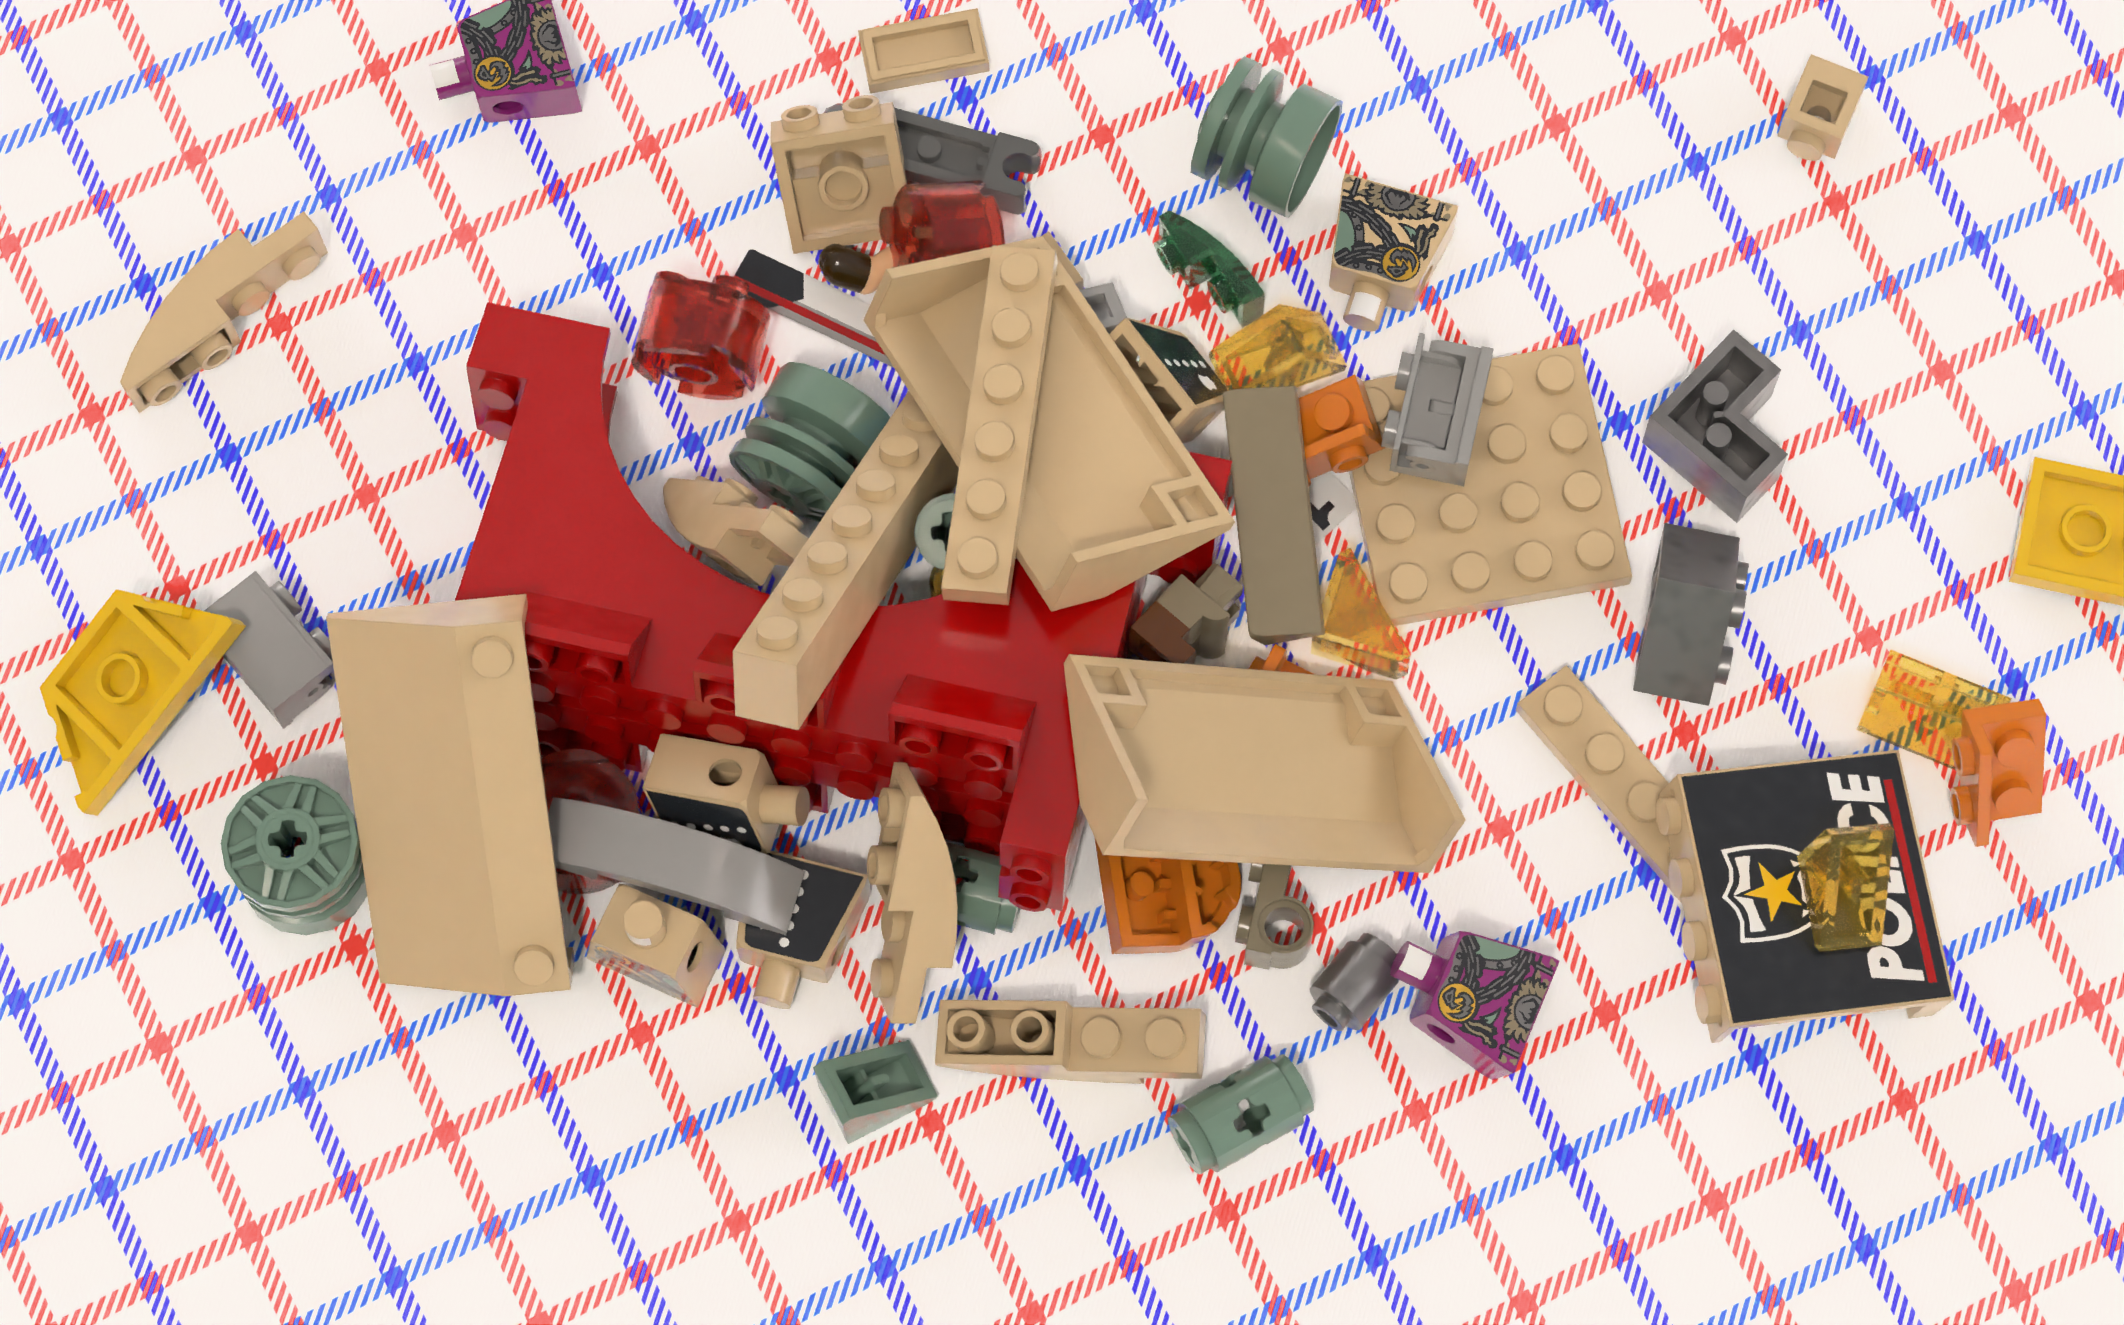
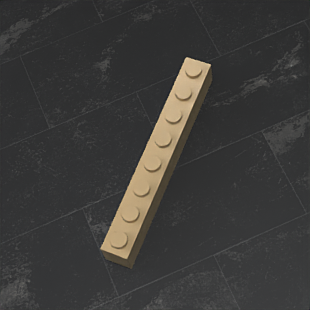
[733,391,959,730]

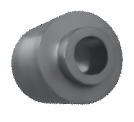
[1309,933,1399,1031]

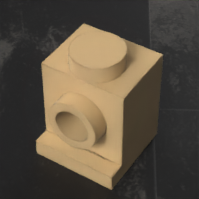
[1777,54,1869,161]

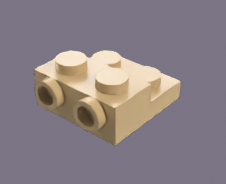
[770,95,915,254]

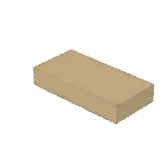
[858,8,990,94]

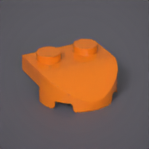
[1094,837,1241,954]

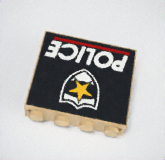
[1656,750,1955,1043]

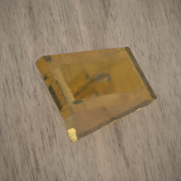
[1208,304,1347,390]
[1311,548,1410,680]
[1797,823,1894,952]

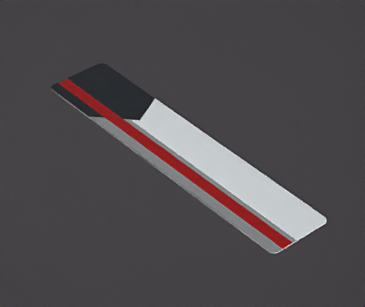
[728,249,894,368]

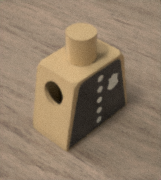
[1109,318,1229,443]
[642,734,810,854]
[736,851,871,1009]

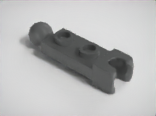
[823,103,1042,215]

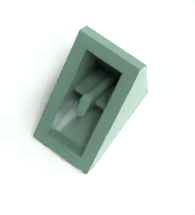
[813,1040,938,1144]

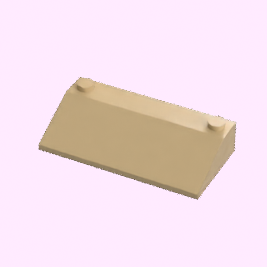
[863,236,1235,612]
[326,594,575,996]
[1064,654,1466,873]

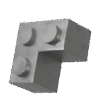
[1642,329,1788,523]
[1633,523,1749,706]

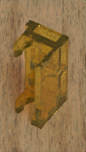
[1856,649,2012,770]

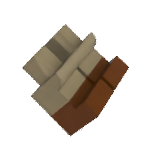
[1128,563,1243,664]

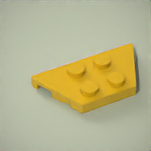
[39,589,246,816]

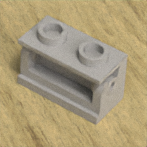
[1381,333,1494,487]
[204,570,336,729]

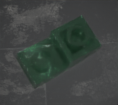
[1154,210,1265,328]

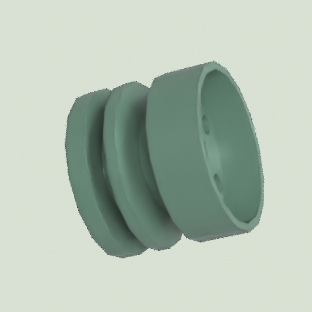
[1190,56,1343,218]
[729,362,890,522]
[220,775,367,936]

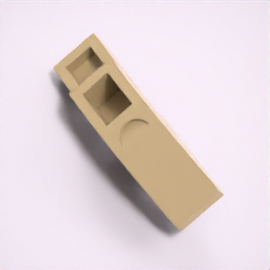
[120,211,328,414]
[663,476,809,586]
[867,762,958,1024]
[935,1000,1206,1084]

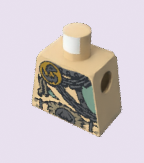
[1329,173,1459,332]
[586,883,726,1008]

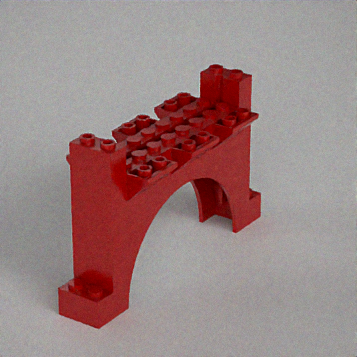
[455,302,1232,912]

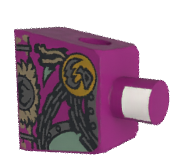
[429,0,583,123]
[1390,931,1560,1080]

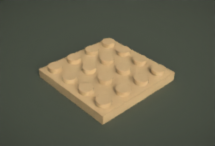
[1349,344,1633,628]

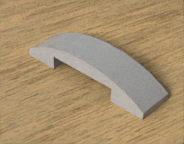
[548,797,805,935]

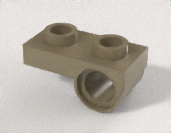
[1235,863,1314,970]

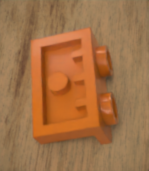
[1299,374,1385,486]
[1950,698,2047,847]

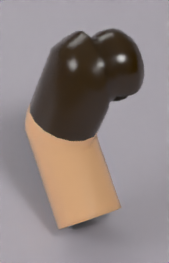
[818,240,914,295]

